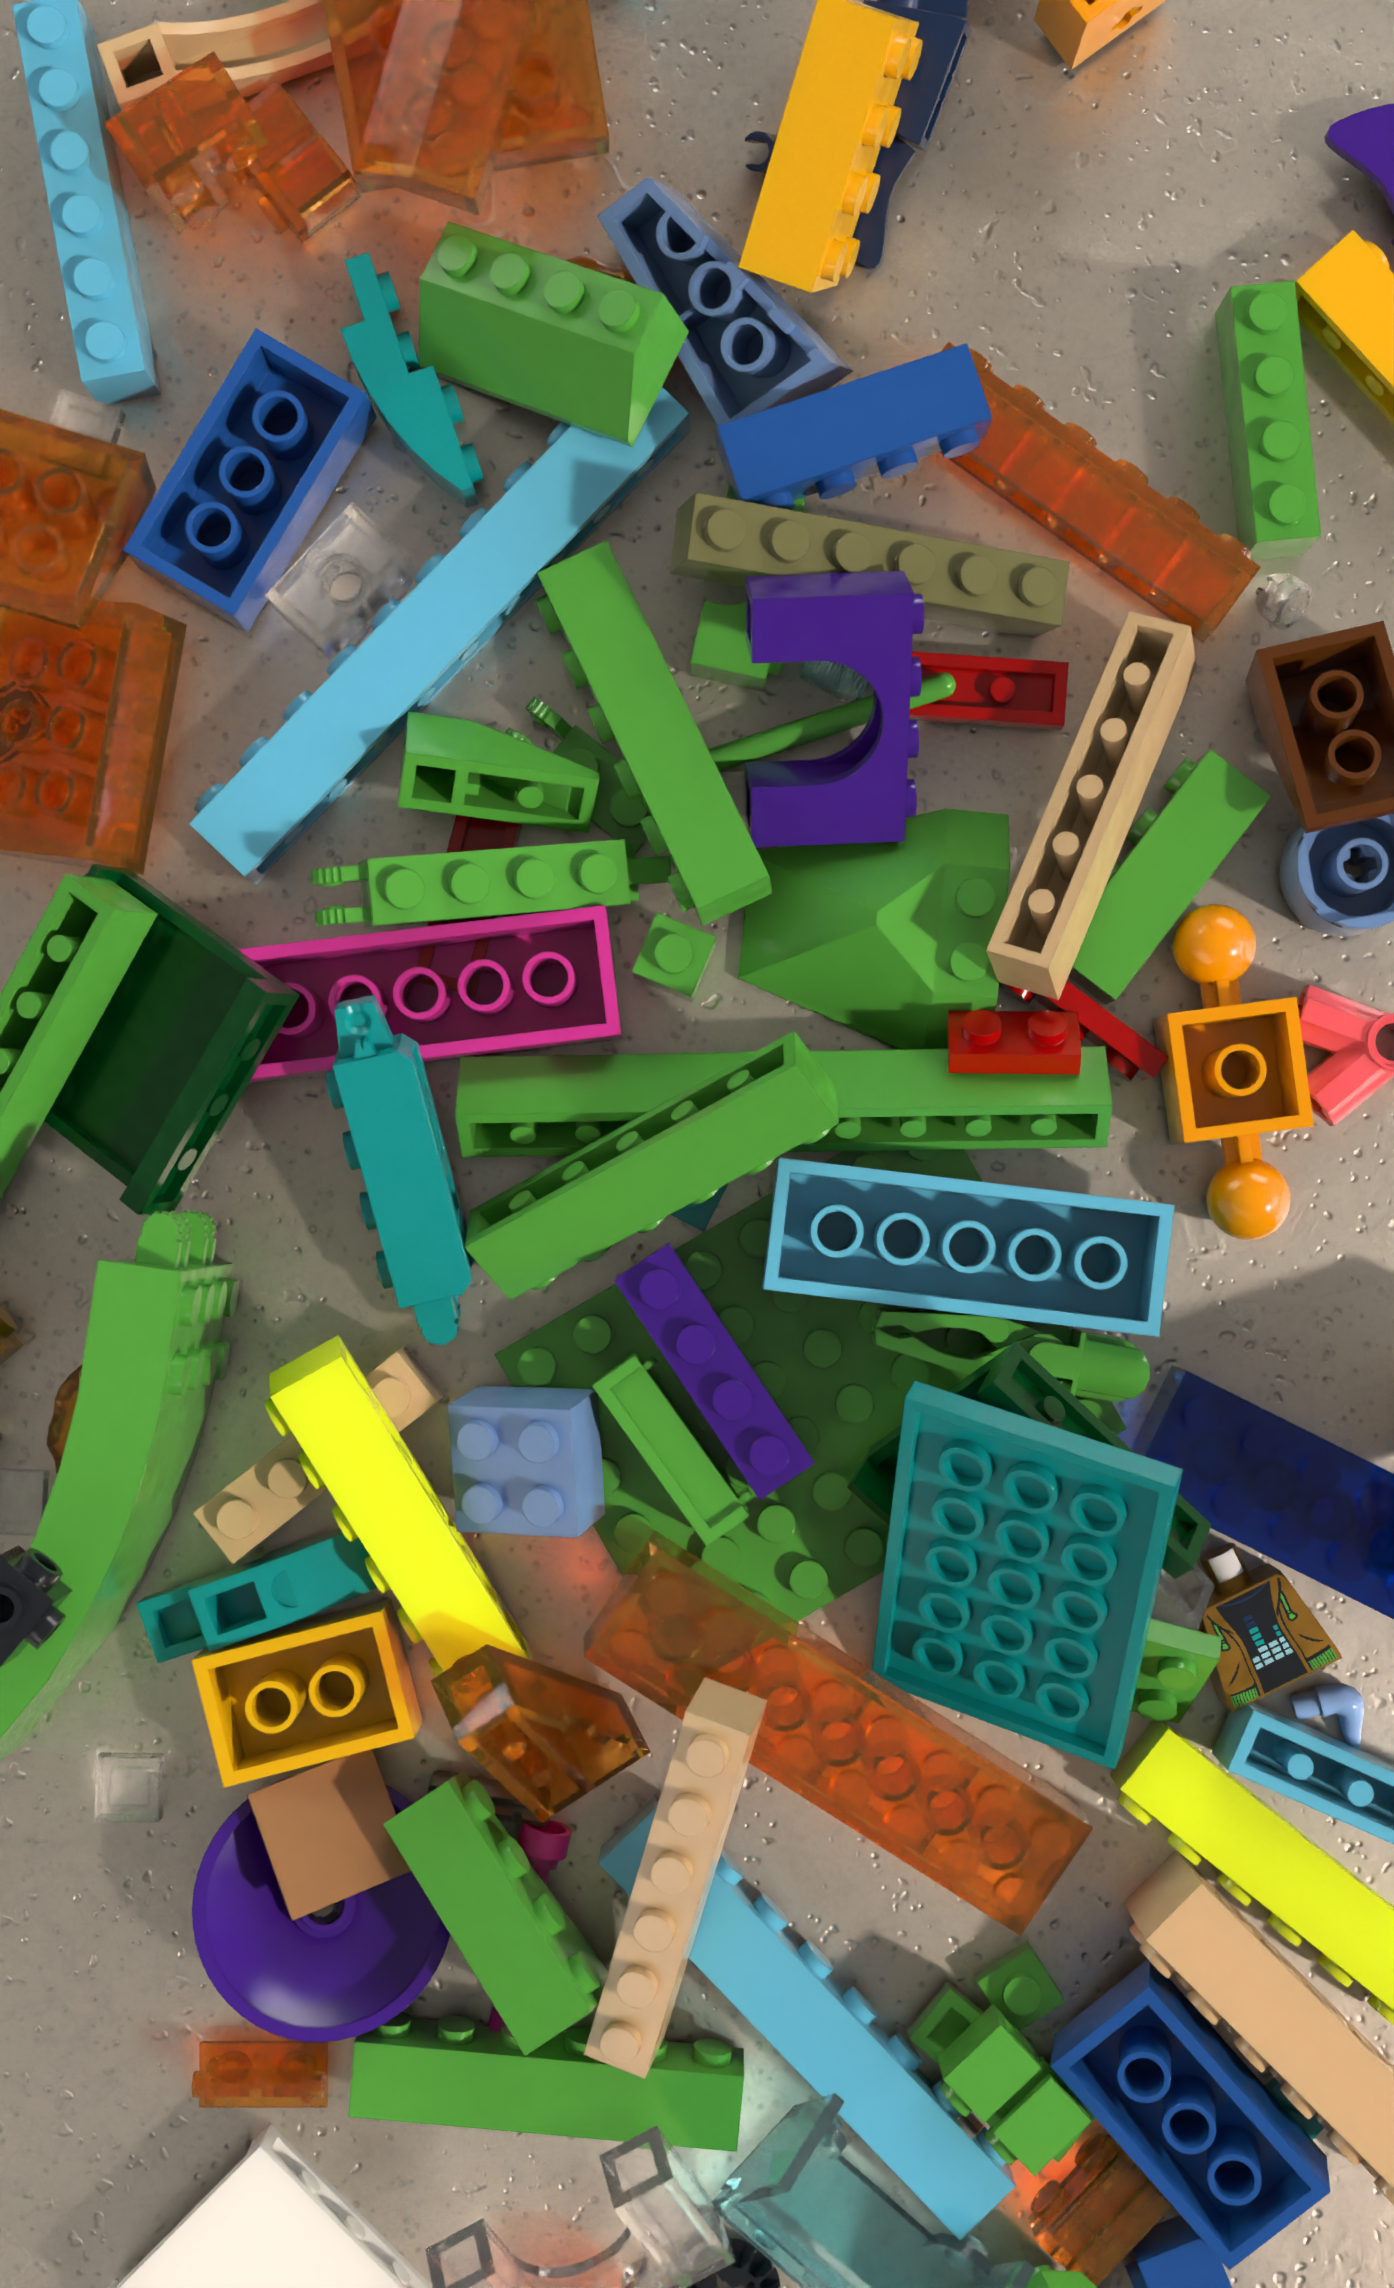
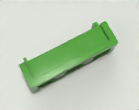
[592,1352,752,1547]

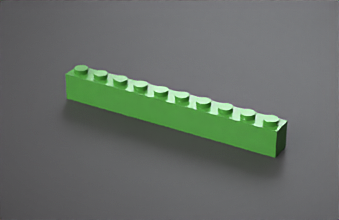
[455,1046,1113,1157]

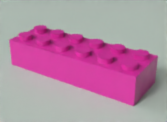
[238,905,623,1084]

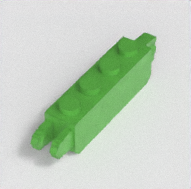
[311,839,672,928]

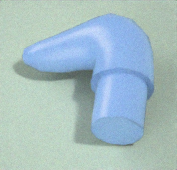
[1290,1683,1364,1748]

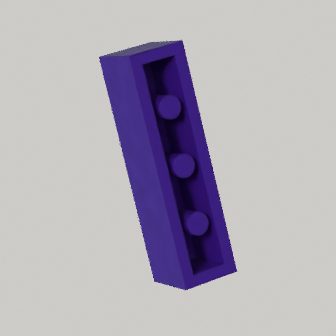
[614,1242,815,1500]

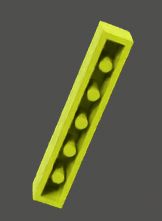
[264,1335,536,1710]
[1110,1721,1394,2025]

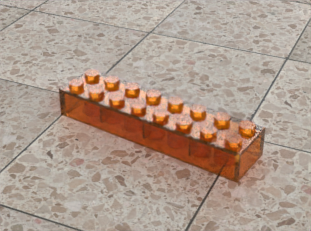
[583,1530,1093,1936]

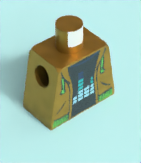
[1189,1543,1342,1712]

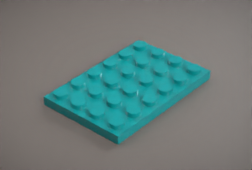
[871,1381,1183,1770]

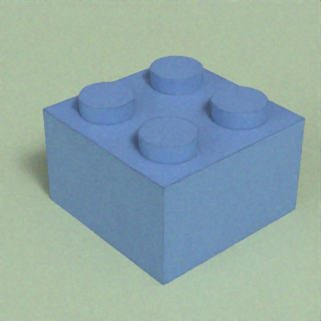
[448,1385,605,1538]

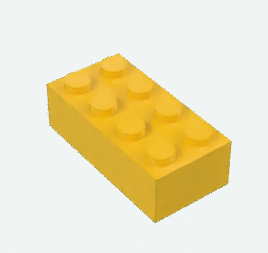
[738,0,923,293]

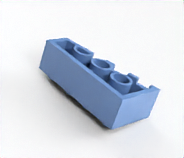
[597,177,853,425]

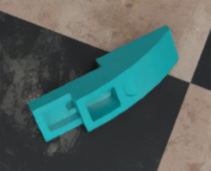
[340,252,484,508]
[136,1528,377,1664]

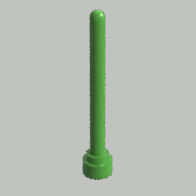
[708,672,956,772]

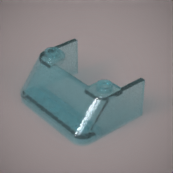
[713,2093,1035,2288]

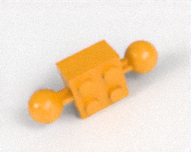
[1153,904,1314,1240]

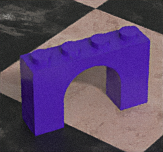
[745,571,924,847]

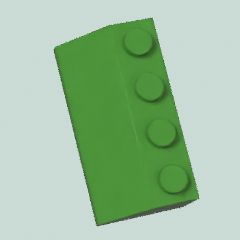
[419,221,689,447]

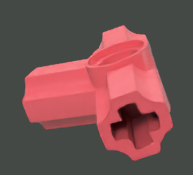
[1297,985,1394,1126]

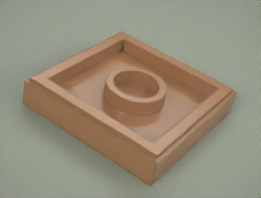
[247,1749,411,1921]

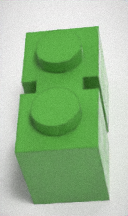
[937,2004,1092,2176]

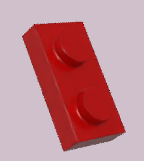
[947,1010,1082,1075]

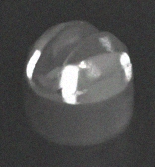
[1255,572,1312,630]

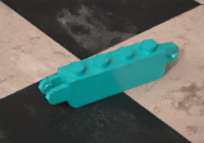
[326,995,474,1347]

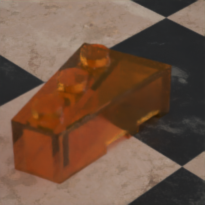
[430,1644,651,1822]

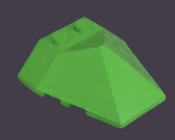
[738,809,1010,1050]

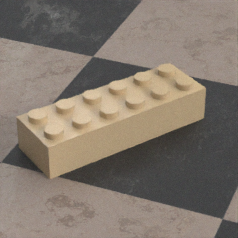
[1123,1850,1394,2205]

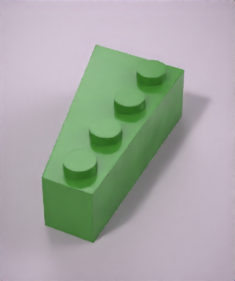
[383,1771,608,2056]

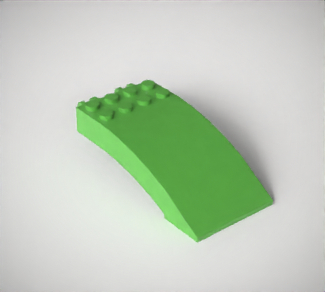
[0,1210,239,1761]

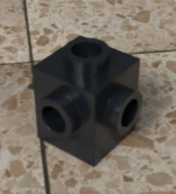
[0,1545,73,1668]

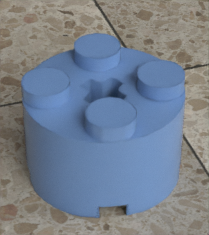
[1280,814,1394,937]

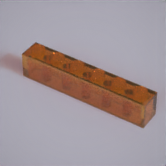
[939,341,1261,643]

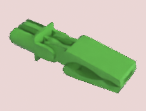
[871,1308,1150,1402]

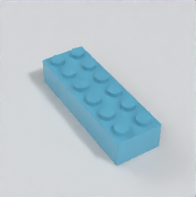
[762,1158,1175,1337]

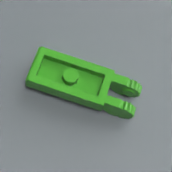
[504,697,650,855]

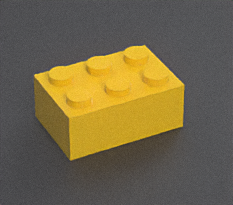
[191,1598,423,1788]

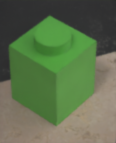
[632,912,717,1002]

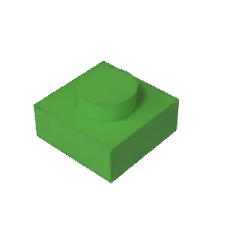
[974,1940,1065,2032]

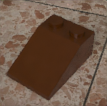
[1245,621,1394,834]

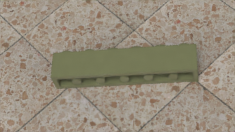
[669,493,1070,638]

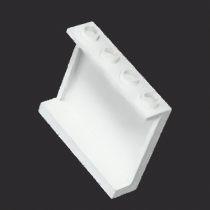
[108,2123,434,2288]

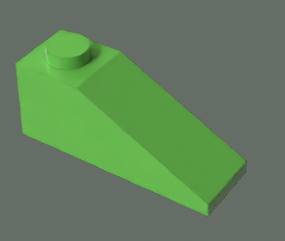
[398,711,600,833]

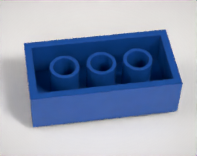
[123,328,377,633]
[1050,1959,1331,2270]

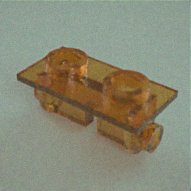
[192,2041,328,2108]

